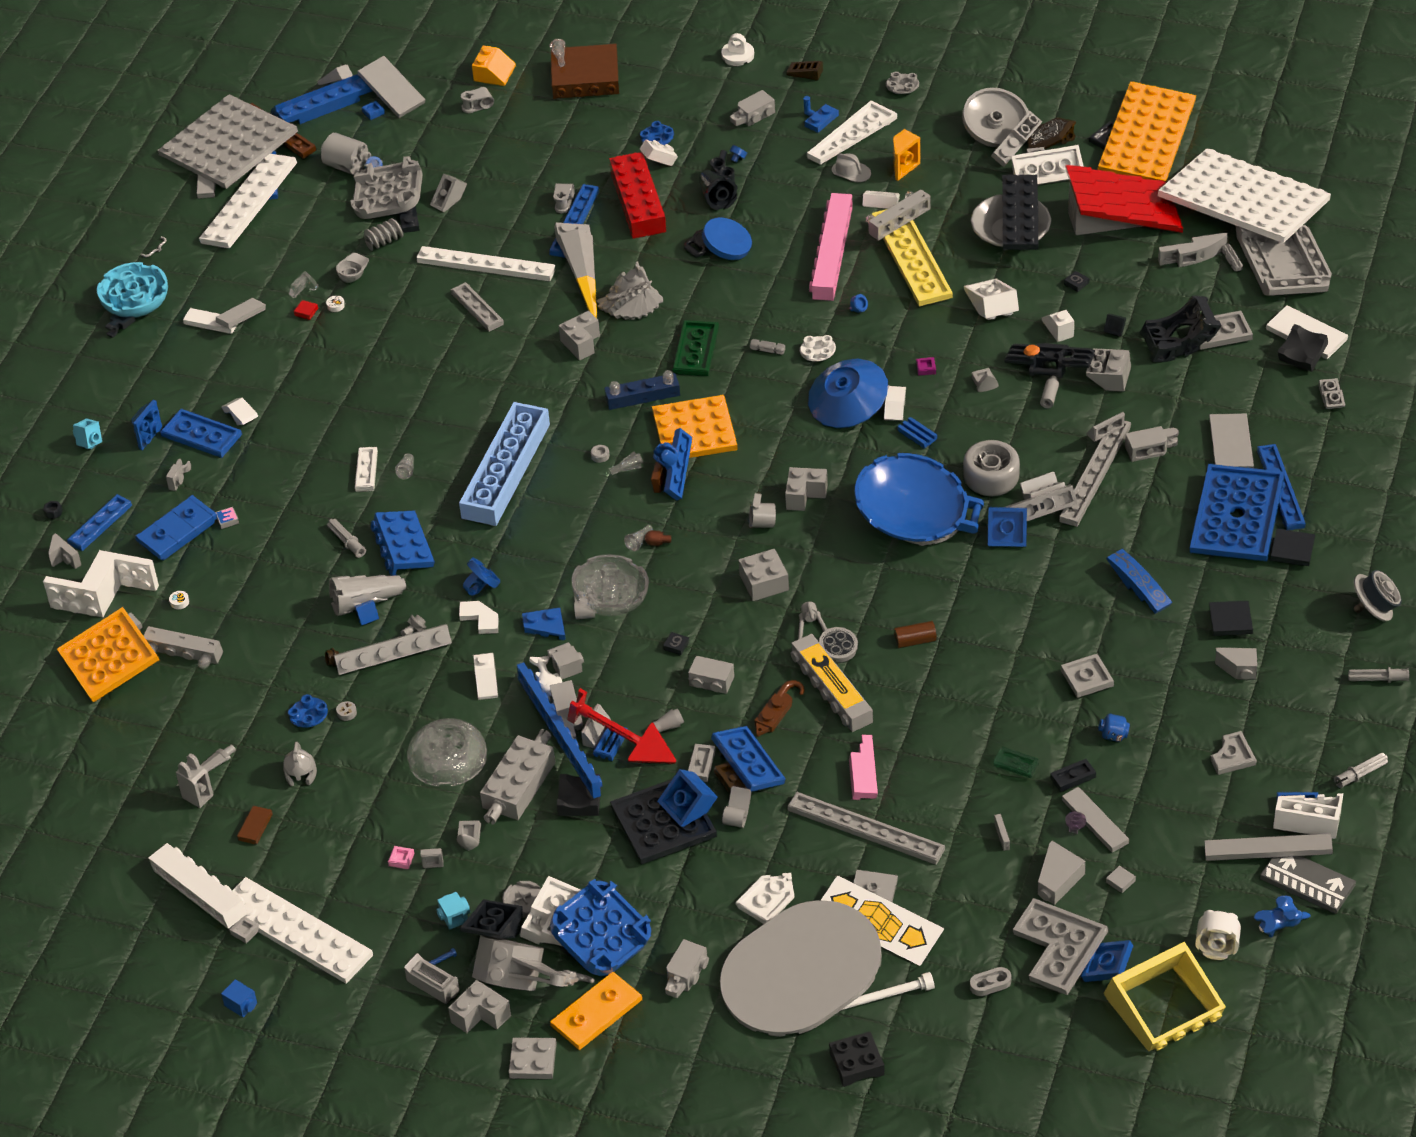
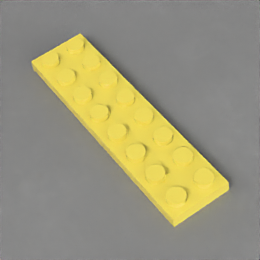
[872,209,953,306]

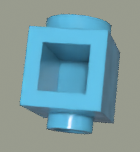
[73,419,102,449]
[436,892,471,930]

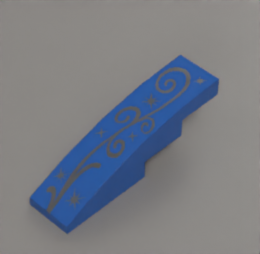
[1106,549,1172,614]

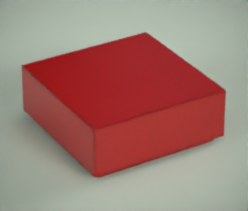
[294,300,318,320]

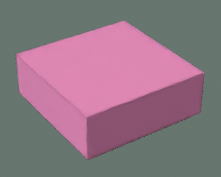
[388,846,415,869]

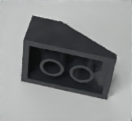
[460,899,523,939]

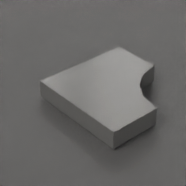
[1211,731,1257,775]

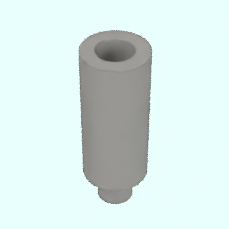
[1040,376,1059,408]

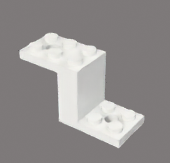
[43,550,159,617]

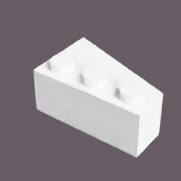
[1273,794,1343,839]

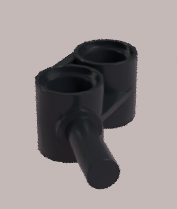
[710,150,735,182]

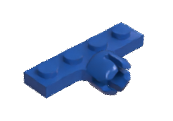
[653,428,693,500]

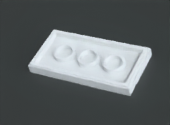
[1266,306,1348,359]

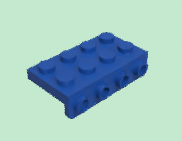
[371,511,435,576]

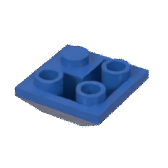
[131,400,162,450]

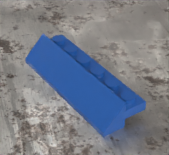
[271,74,373,124]

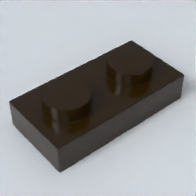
[714,762,747,794]

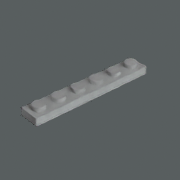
[334,624,452,675]

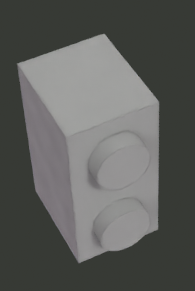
[688,656,734,694]

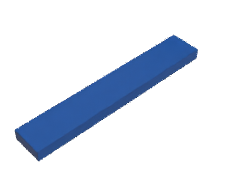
[549,184,599,258]
[1257,444,1306,530]

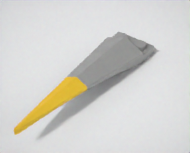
[554,223,597,318]

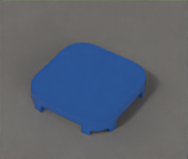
[550,879,651,976]

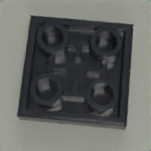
[1271,529,1315,566]
[1209,601,1253,636]

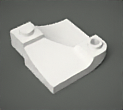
[520,876,581,946]

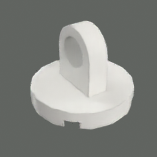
[721,33,754,66]

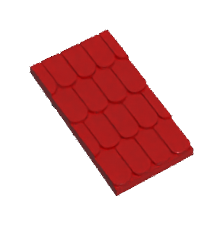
[1066,165,1183,235]

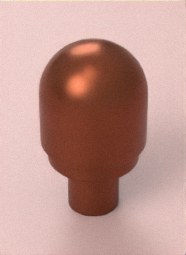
[645,530,671,546]

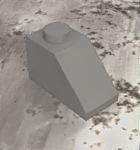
[430,174,467,212]
[1215,648,1257,680]

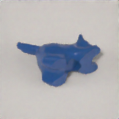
[1254,895,1311,938]

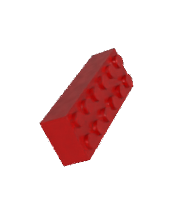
[609,152,666,239]

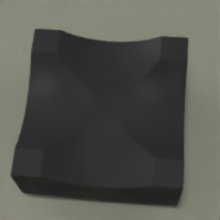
[1278,324,1328,372]
[557,774,601,816]
[829,1031,885,1087]

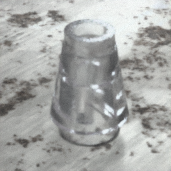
[395,454,414,479]

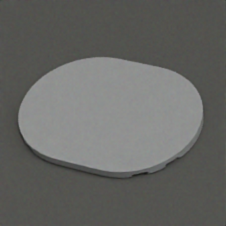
[720,900,882,1036]

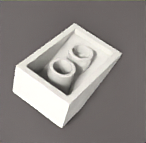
[964,278,1019,320]

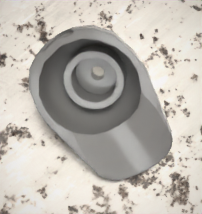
[336,253,369,283]

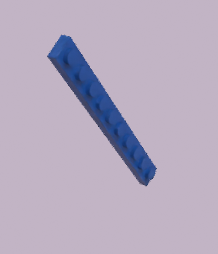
[517,662,602,799]

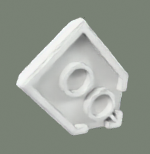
[736,873,794,924]

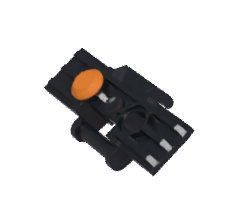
[1004,343,1095,378]

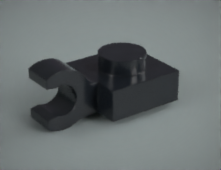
[105,314,136,338]

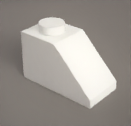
[1042,310,1074,342]
[474,653,498,700]

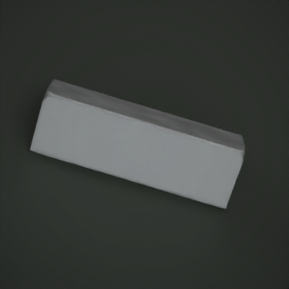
[1087,412,1125,442]
[581,704,611,748]

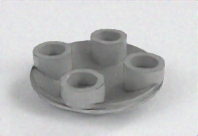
[886,72,919,94]

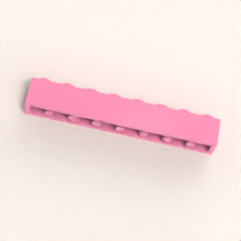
[809,193,852,301]

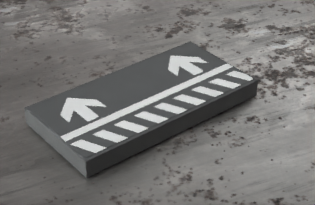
[1260,856,1356,914]

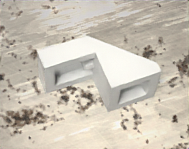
[884,386,906,421]
[222,398,258,425]

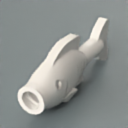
[529,656,562,703]

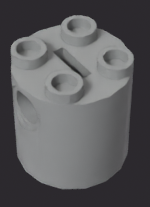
[321,133,371,175]

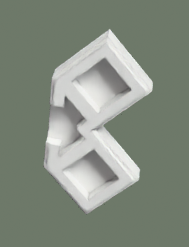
[459,601,499,634]

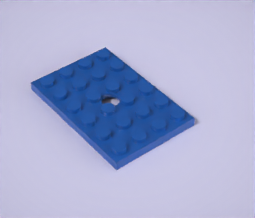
[1190,464,1284,561]

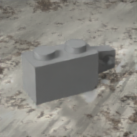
[730,90,775,127]
[665,939,709,998]

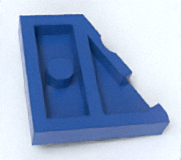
[522,608,566,640]

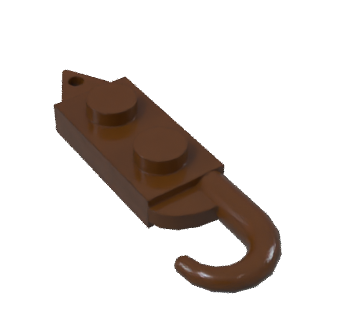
[755,680,805,737]

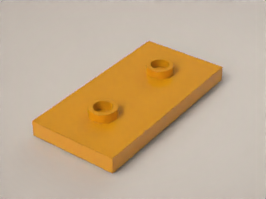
[550,972,642,1050]

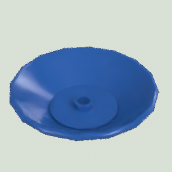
[808,358,888,428]

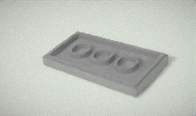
[358,56,425,118]
[1209,413,1254,468]

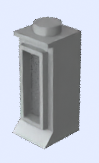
[404,953,459,1004]

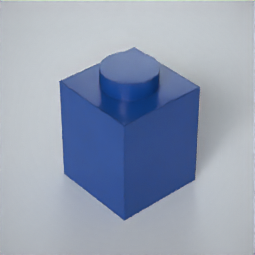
[221,979,257,1018]

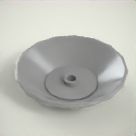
[970,194,1051,247]

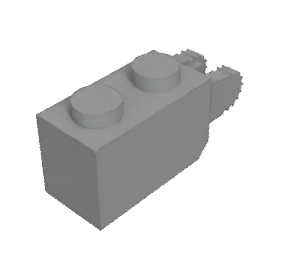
[1125,426,1179,462]
[176,753,213,808]

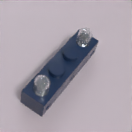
[604,370,680,410]

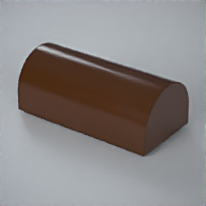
[894,621,937,648]

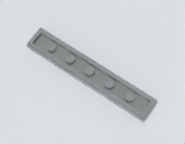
[1205,834,1333,861]

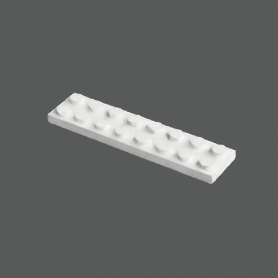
[199,154,297,248]
[232,877,373,984]

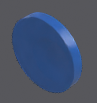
[702,218,752,260]

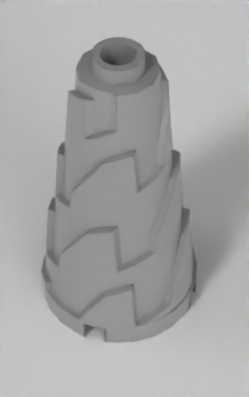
[329,575,406,616]

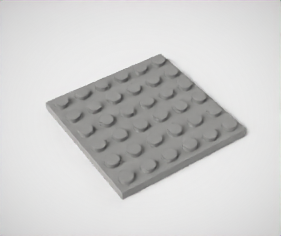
[158,94,298,189]

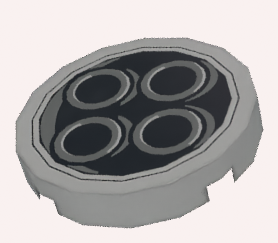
[819,627,858,663]

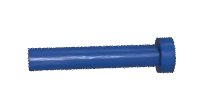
[429,948,457,965]

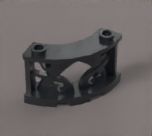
[1140,296,1222,362]

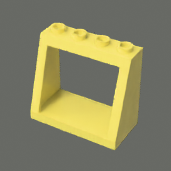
[1104,942,1226,1052]

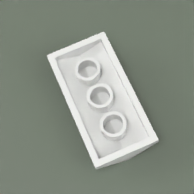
[1011,145,1084,185]

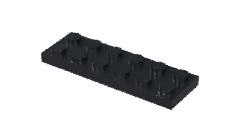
[1002,174,1038,250]

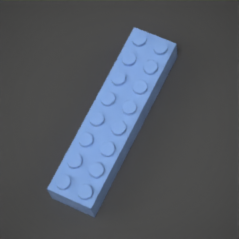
[459,402,550,526]

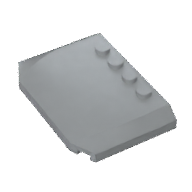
[1236,225,1332,295]

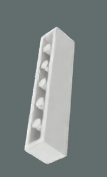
[149,843,247,929]

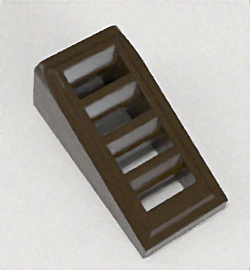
[786,61,823,81]

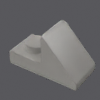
[49,533,81,569]

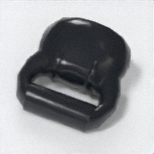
[684,229,708,257]

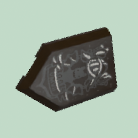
[1028,117,1076,149]

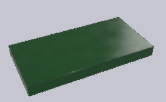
[672,320,719,376]

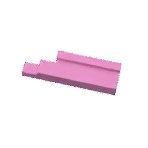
[849,735,878,800]

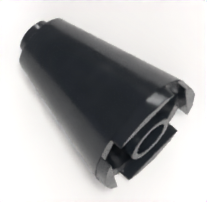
[699,170,738,210]

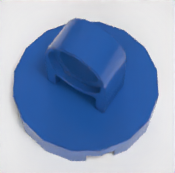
[463,557,500,595]

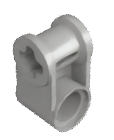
[461,87,494,113]
[553,183,574,214]

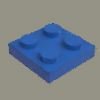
[988,507,1027,547]
[1081,940,1133,982]

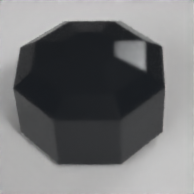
[43,501,63,519]

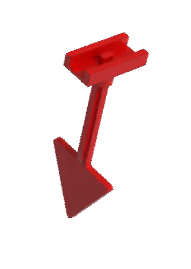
[567,688,676,764]

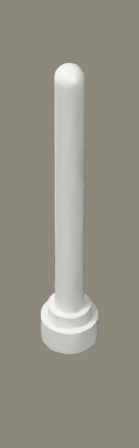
[840,972,935,1011]

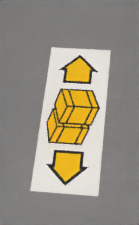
[821,876,944,966]

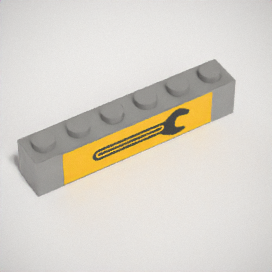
[791,634,873,732]

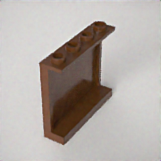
[551,44,620,99]

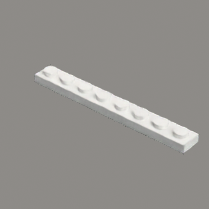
[417,246,555,281]

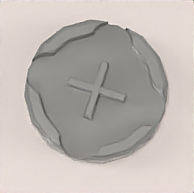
[502,881,541,918]

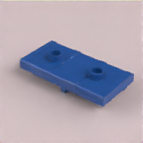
[135,495,217,561]

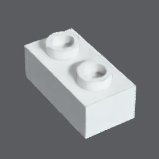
[640,140,678,166]

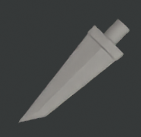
[176,744,236,786]

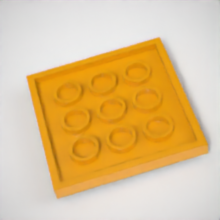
[652,395,738,458]
[57,607,160,702]

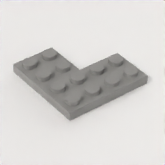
[1013,898,1108,995]

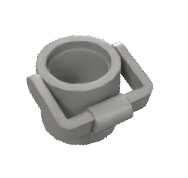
[749,493,776,528]

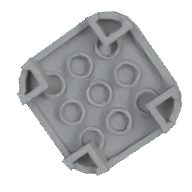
[351,156,423,219]

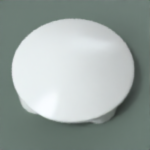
[800,335,836,361]

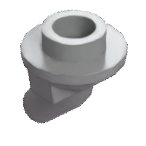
[401,614,426,636]

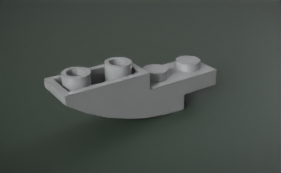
[991,111,1042,167]
[1158,233,1227,267]

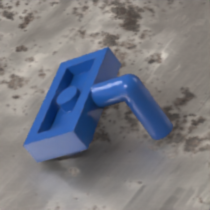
[803,96,839,133]

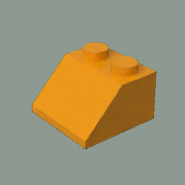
[472,45,516,86]
[893,129,920,181]

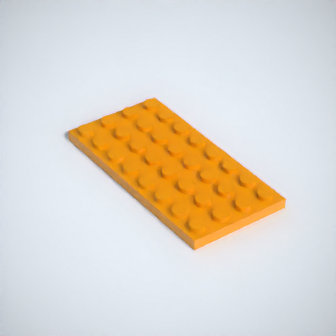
[1098,81,1196,182]

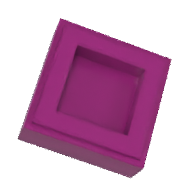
[916,357,936,376]

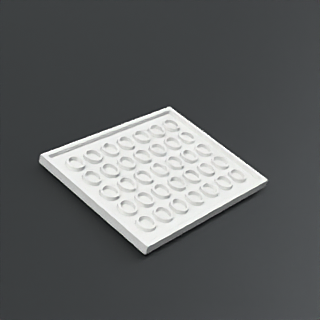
[1158,149,1331,243]

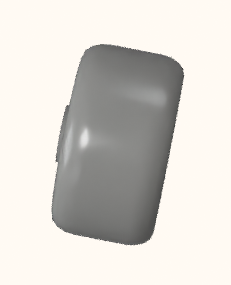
[963,440,1020,496]

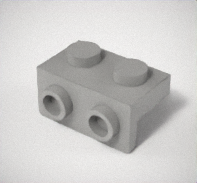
[1020,472,1065,500]

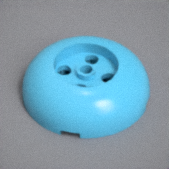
[97,262,168,318]

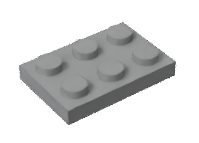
[1189,311,1253,350]

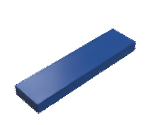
[67,494,132,551]

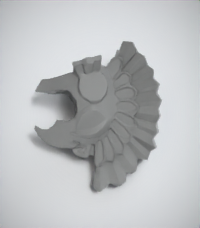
[596,261,663,320]

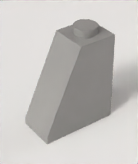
[1038,841,1086,905]

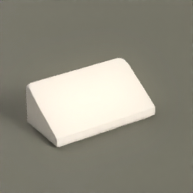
[863,191,900,209]

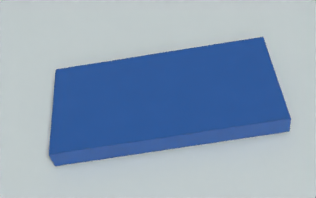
[160,409,242,458]
[711,726,786,791]

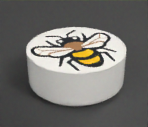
[326,296,345,312]

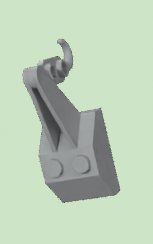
[472,935,594,991]

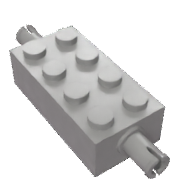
[480,729,555,824]

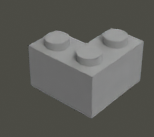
[559,311,600,361]
[785,467,828,511]
[448,980,511,1033]

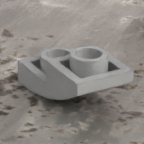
[1318,378,1345,409]

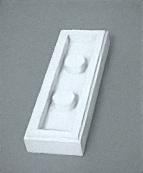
[183,308,238,334]
[355,447,378,492]

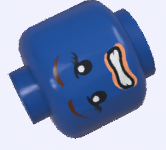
[1098,714,1130,742]

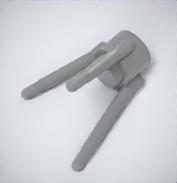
[798,602,827,640]

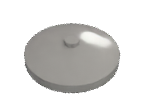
[962,88,1029,148]

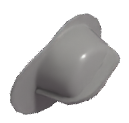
[832,153,871,182]

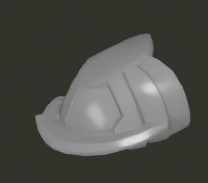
[283,742,317,786]

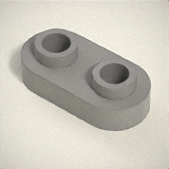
[970,967,1011,996]

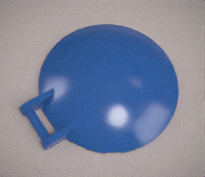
[854,453,984,542]

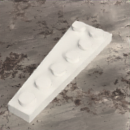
[807,101,897,165]

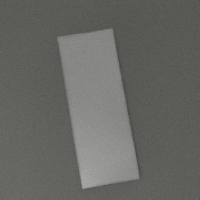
[994,814,1010,851]

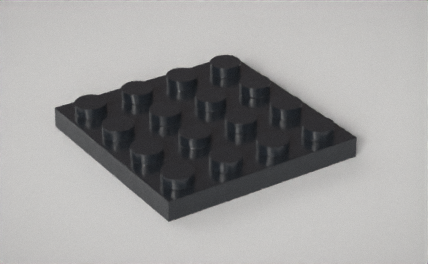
[610,779,717,865]

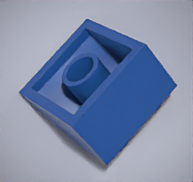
[657,769,718,827]

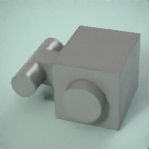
[547,642,584,679]

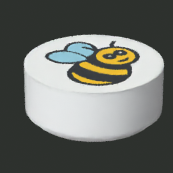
[169,591,189,609]

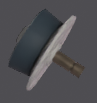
[1354,570,1402,621]

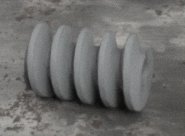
[364,218,404,251]

